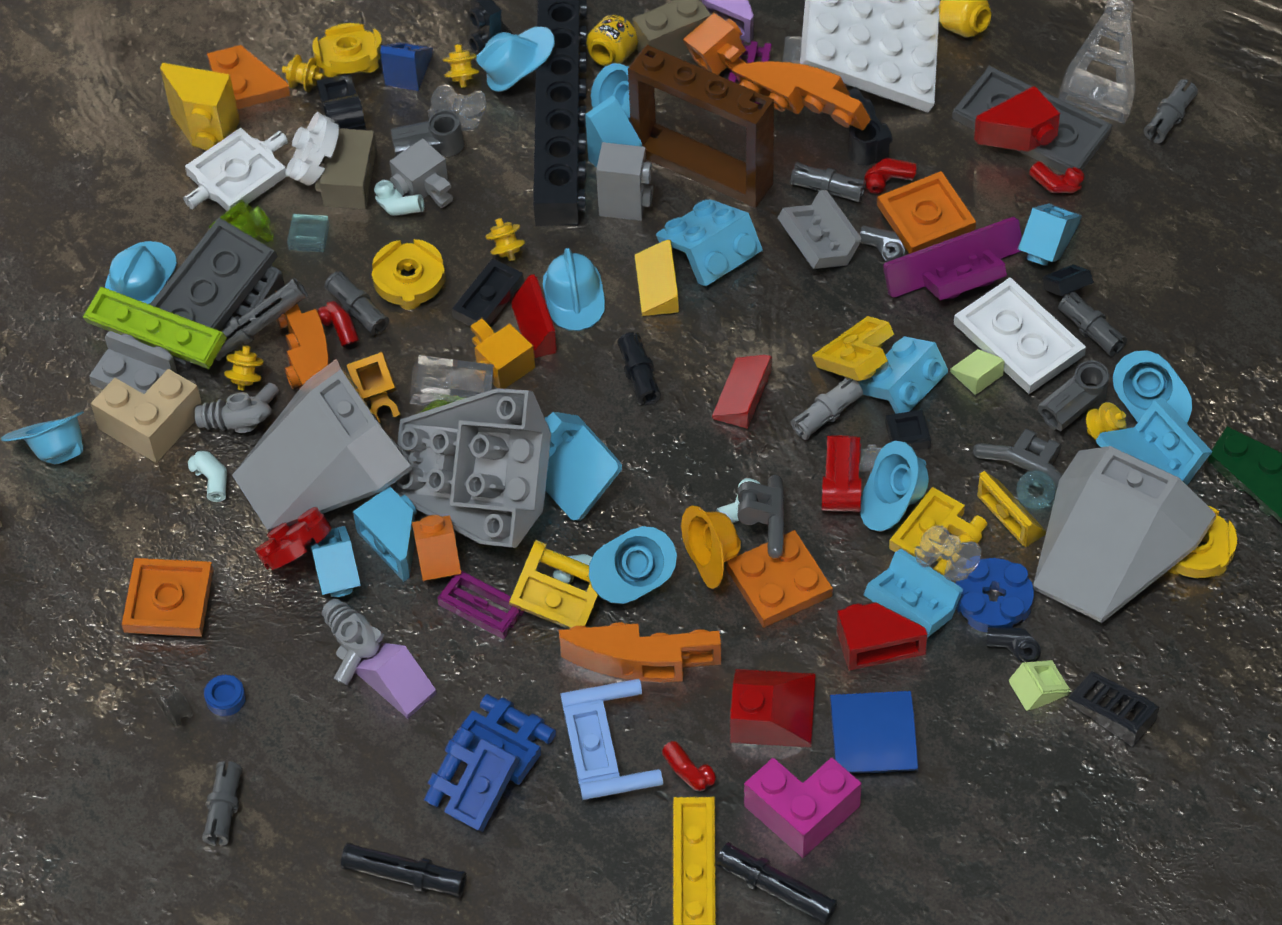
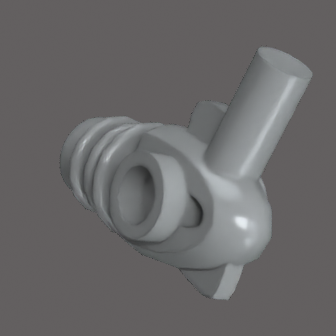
[195,383,279,433]
[322,599,384,686]

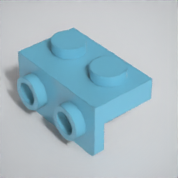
[858,336,948,414]
[864,549,963,637]

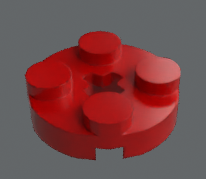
[255,507,332,570]

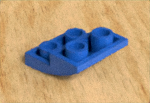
[830,691,918,774]

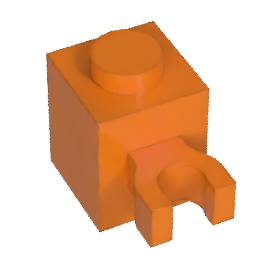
[683,13,746,75]
[412,515,461,581]

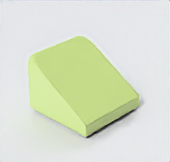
[950,349,1005,395]
[1009,660,1071,710]

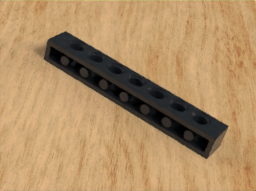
[533,0,587,226]

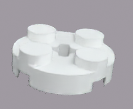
[285,112,339,186]

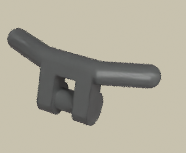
[973,428,1063,490]
[738,475,784,559]

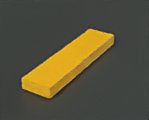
[673,797,715,925]

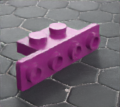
[883,216,1022,300]

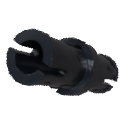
[617,332,661,405]

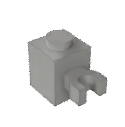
[389,139,453,208]

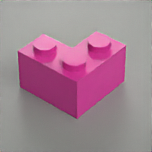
[744,757,862,858]

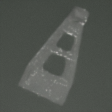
[1058,0,1135,123]

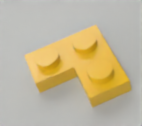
[812,316,894,381]

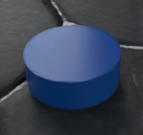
[204,675,246,716]

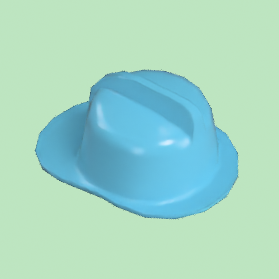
[476,26,555,92]
[591,63,630,119]
[105,241,177,305]
[543,248,605,331]
[1113,350,1192,423]
[1,411,84,464]
[860,441,929,532]
[588,526,677,604]

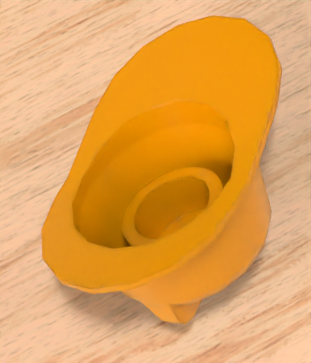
[681,505,741,589]

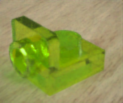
[208,200,274,242]

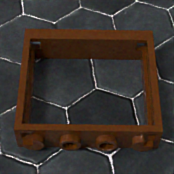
[628,45,774,208]

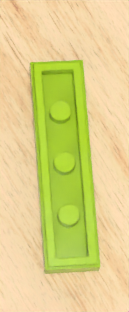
[83,287,227,369]

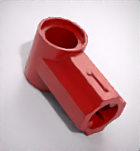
[821,435,862,512]

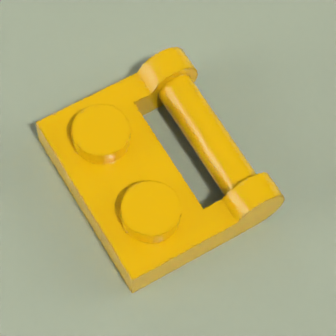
[509,540,598,629]

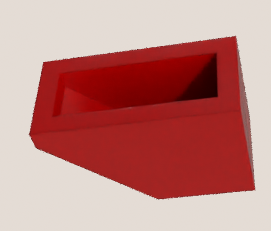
[974,86,1060,152]
[837,603,928,671]

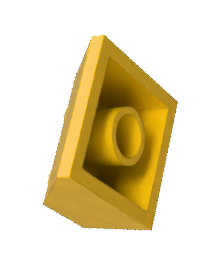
[160,63,240,151]

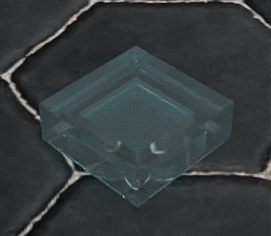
[287,214,330,252]

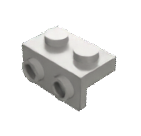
[778,190,861,269]

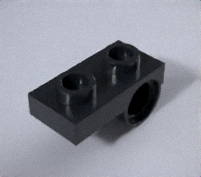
[468,0,514,55]
[316,73,366,130]
[848,87,892,166]

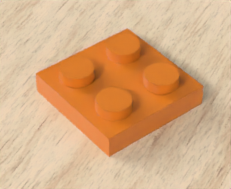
[877,171,976,254]
[726,530,833,628]
[121,558,214,637]

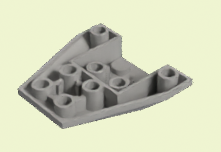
[232,359,413,532]
[393,388,551,548]
[1033,446,1216,623]

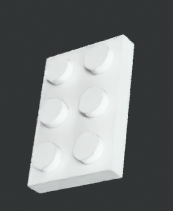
[954,277,1086,394]

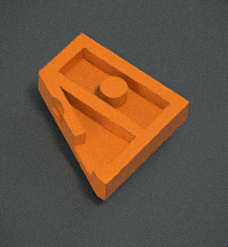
[207,45,290,110]

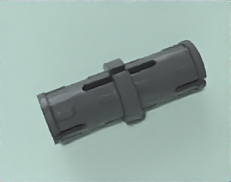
[1144,79,1198,143]
[790,162,866,203]
[324,271,389,335]
[1058,292,1127,357]
[202,761,242,846]

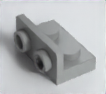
[89,331,177,394]

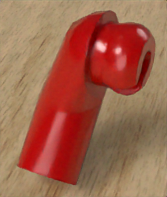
[864,158,916,194]
[1029,161,1084,193]
[317,301,360,347]
[662,741,716,791]

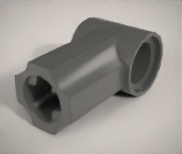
[391,110,464,157]
[1038,360,1109,431]

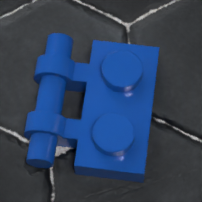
[451,694,556,785]
[423,727,521,832]

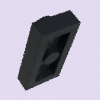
[452,258,524,326]

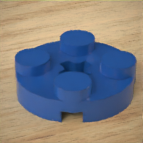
[955,558,1034,633]

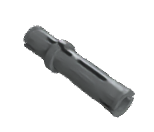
[215,278,308,361]

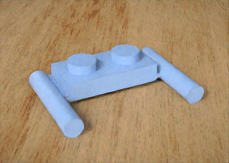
[560,679,663,800]

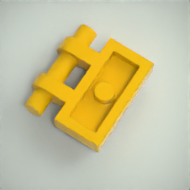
[889,487,987,577]

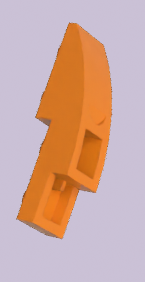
[732,61,871,131]
[275,291,330,389]
[559,622,721,682]

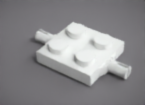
[183,128,288,215]

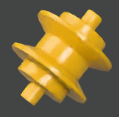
[442,44,479,87]
[282,54,324,92]
[485,218,526,261]
[224,345,264,391]
[1086,402,1127,440]

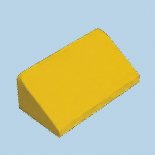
[635,240,679,316]
[977,471,1046,547]

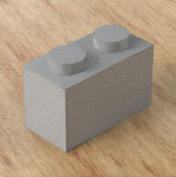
[596,142,653,221]

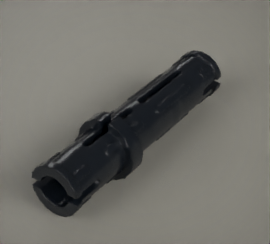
[341,842,467,898]
[716,842,838,925]

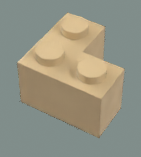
[91,369,202,463]

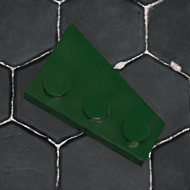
[1207,426,1282,524]

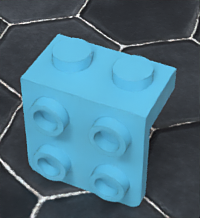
[656,200,763,287]
[1096,398,1212,485]
[545,412,622,521]

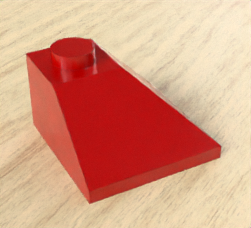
[730,669,816,748]

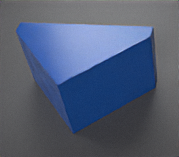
[380,42,433,91]

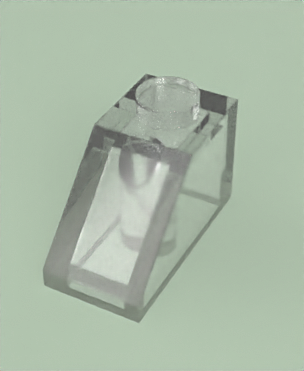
[409,355,494,407]

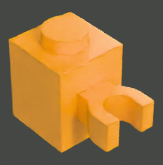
[470,318,535,389]
[346,352,401,423]

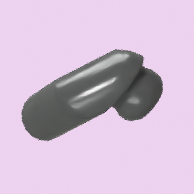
[860,225,905,262]

